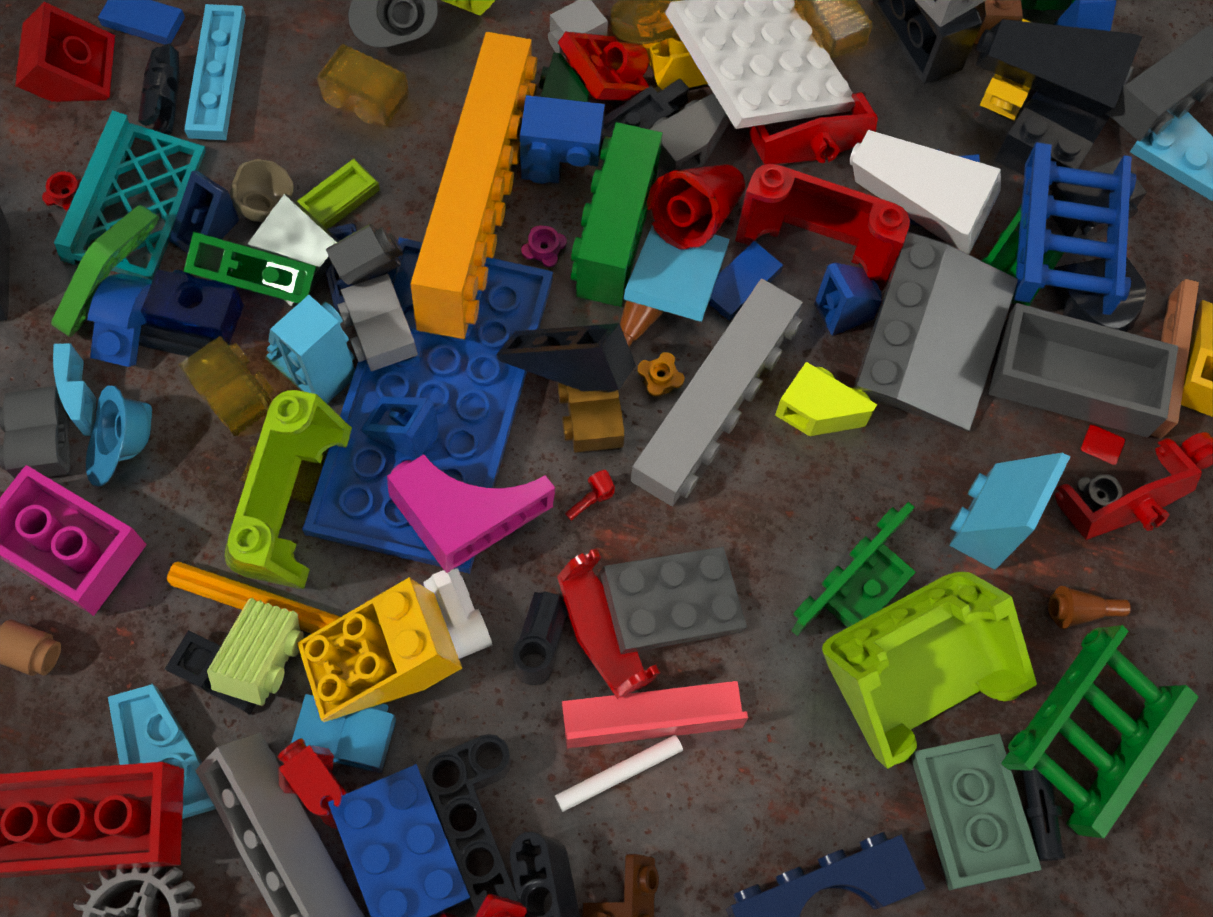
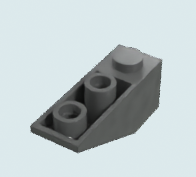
[649,93,730,173]

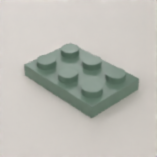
[911,733,1042,891]

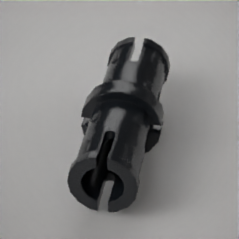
[1021,767,1066,861]

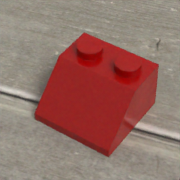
[15,2,115,102]

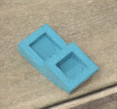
[53,343,97,436]

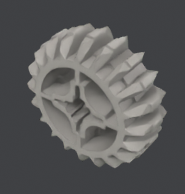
[73,866,202,917]

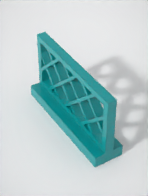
[54,110,206,280]

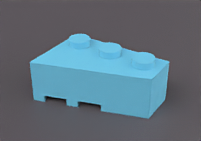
[265,295,355,404]

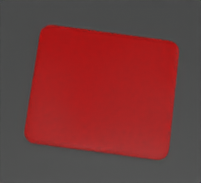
[1081,424,1125,465]

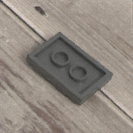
[600,546,747,654]

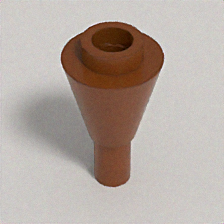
[620,300,663,348]
[1048,586,1130,629]

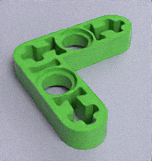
[51,204,159,337]

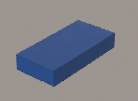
[98,0,185,45]
[709,241,783,321]

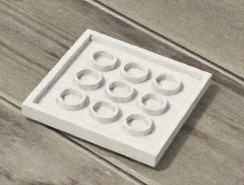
[665,0,855,129]

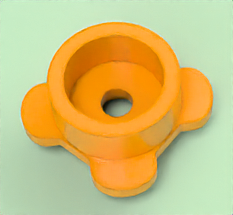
[637,352,685,396]

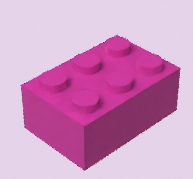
[0,465,147,616]

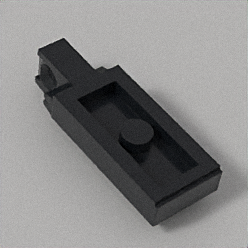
[601,78,689,145]

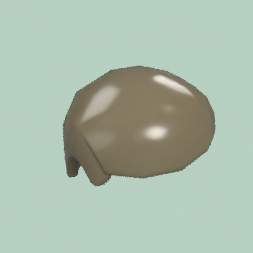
[230,159,294,222]

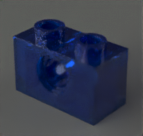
[141,269,244,347]

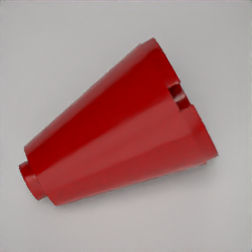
[647,164,745,249]

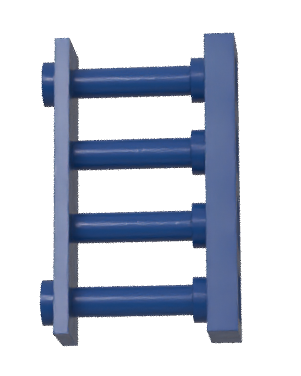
[1014,142,1136,315]

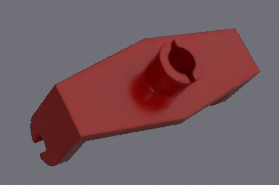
[748,92,878,165]
[1055,438,1202,540]
[557,549,660,699]
[278,738,347,829]

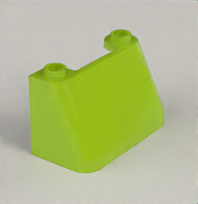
[224,390,352,590]
[822,572,1037,769]

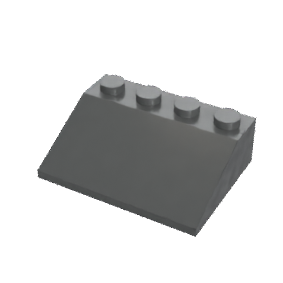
[853,232,1018,432]

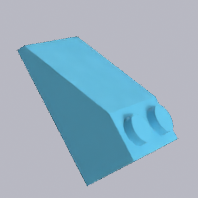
[949,453,1070,570]

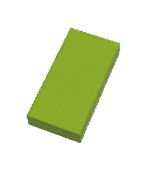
[297,158,380,229]

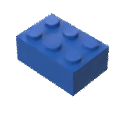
[328,764,470,917]

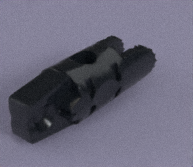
[138,43,180,135]

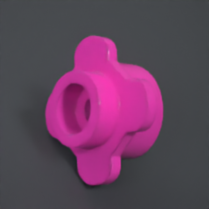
[521,226,567,267]

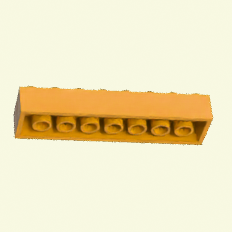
[411,32,538,339]

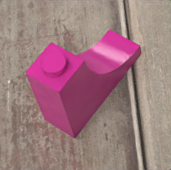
[387,455,555,573]

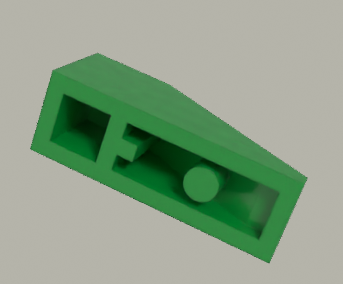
[183,232,316,304]

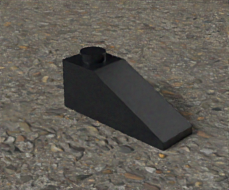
[496,323,636,393]

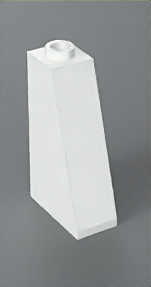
[850,130,1001,255]

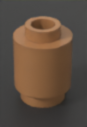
[0,619,61,676]

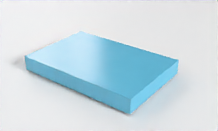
[624,219,730,322]

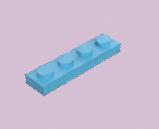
[184,4,246,140]

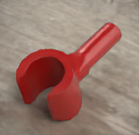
[564,470,615,521]

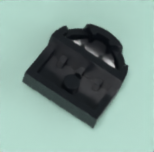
[1053,257,1146,332]

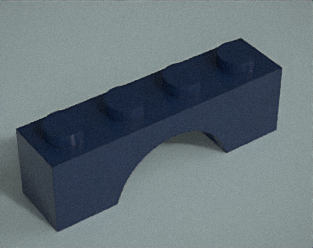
[726,832,926,917]

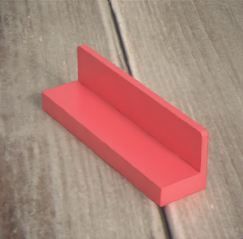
[562,681,748,749]

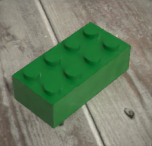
[571,122,663,307]

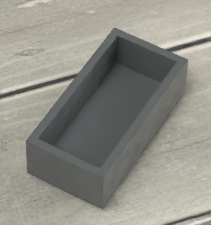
[988,303,1178,438]

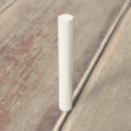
[555,735,683,812]

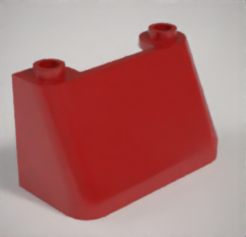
[735,164,910,291]

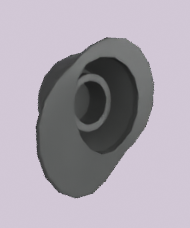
[348,0,438,48]

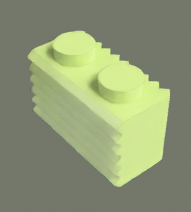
[207,598,304,706]

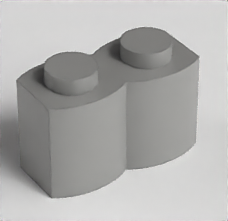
[337,274,418,371]

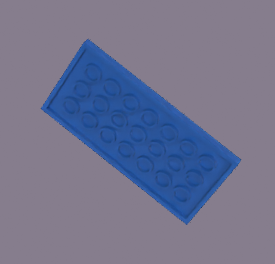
[302,237,553,574]

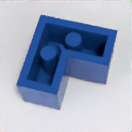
[520,95,605,184]

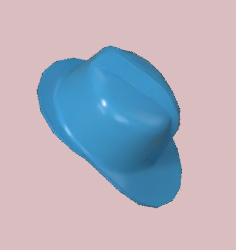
[86,386,152,486]

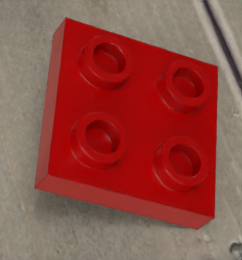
[557,31,649,101]

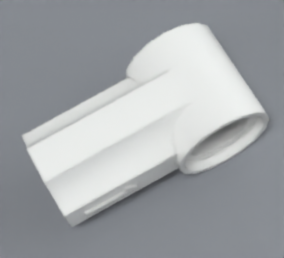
[423,568,493,659]

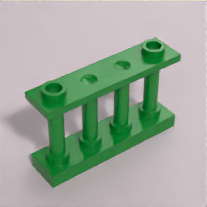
[1001,625,1199,838]

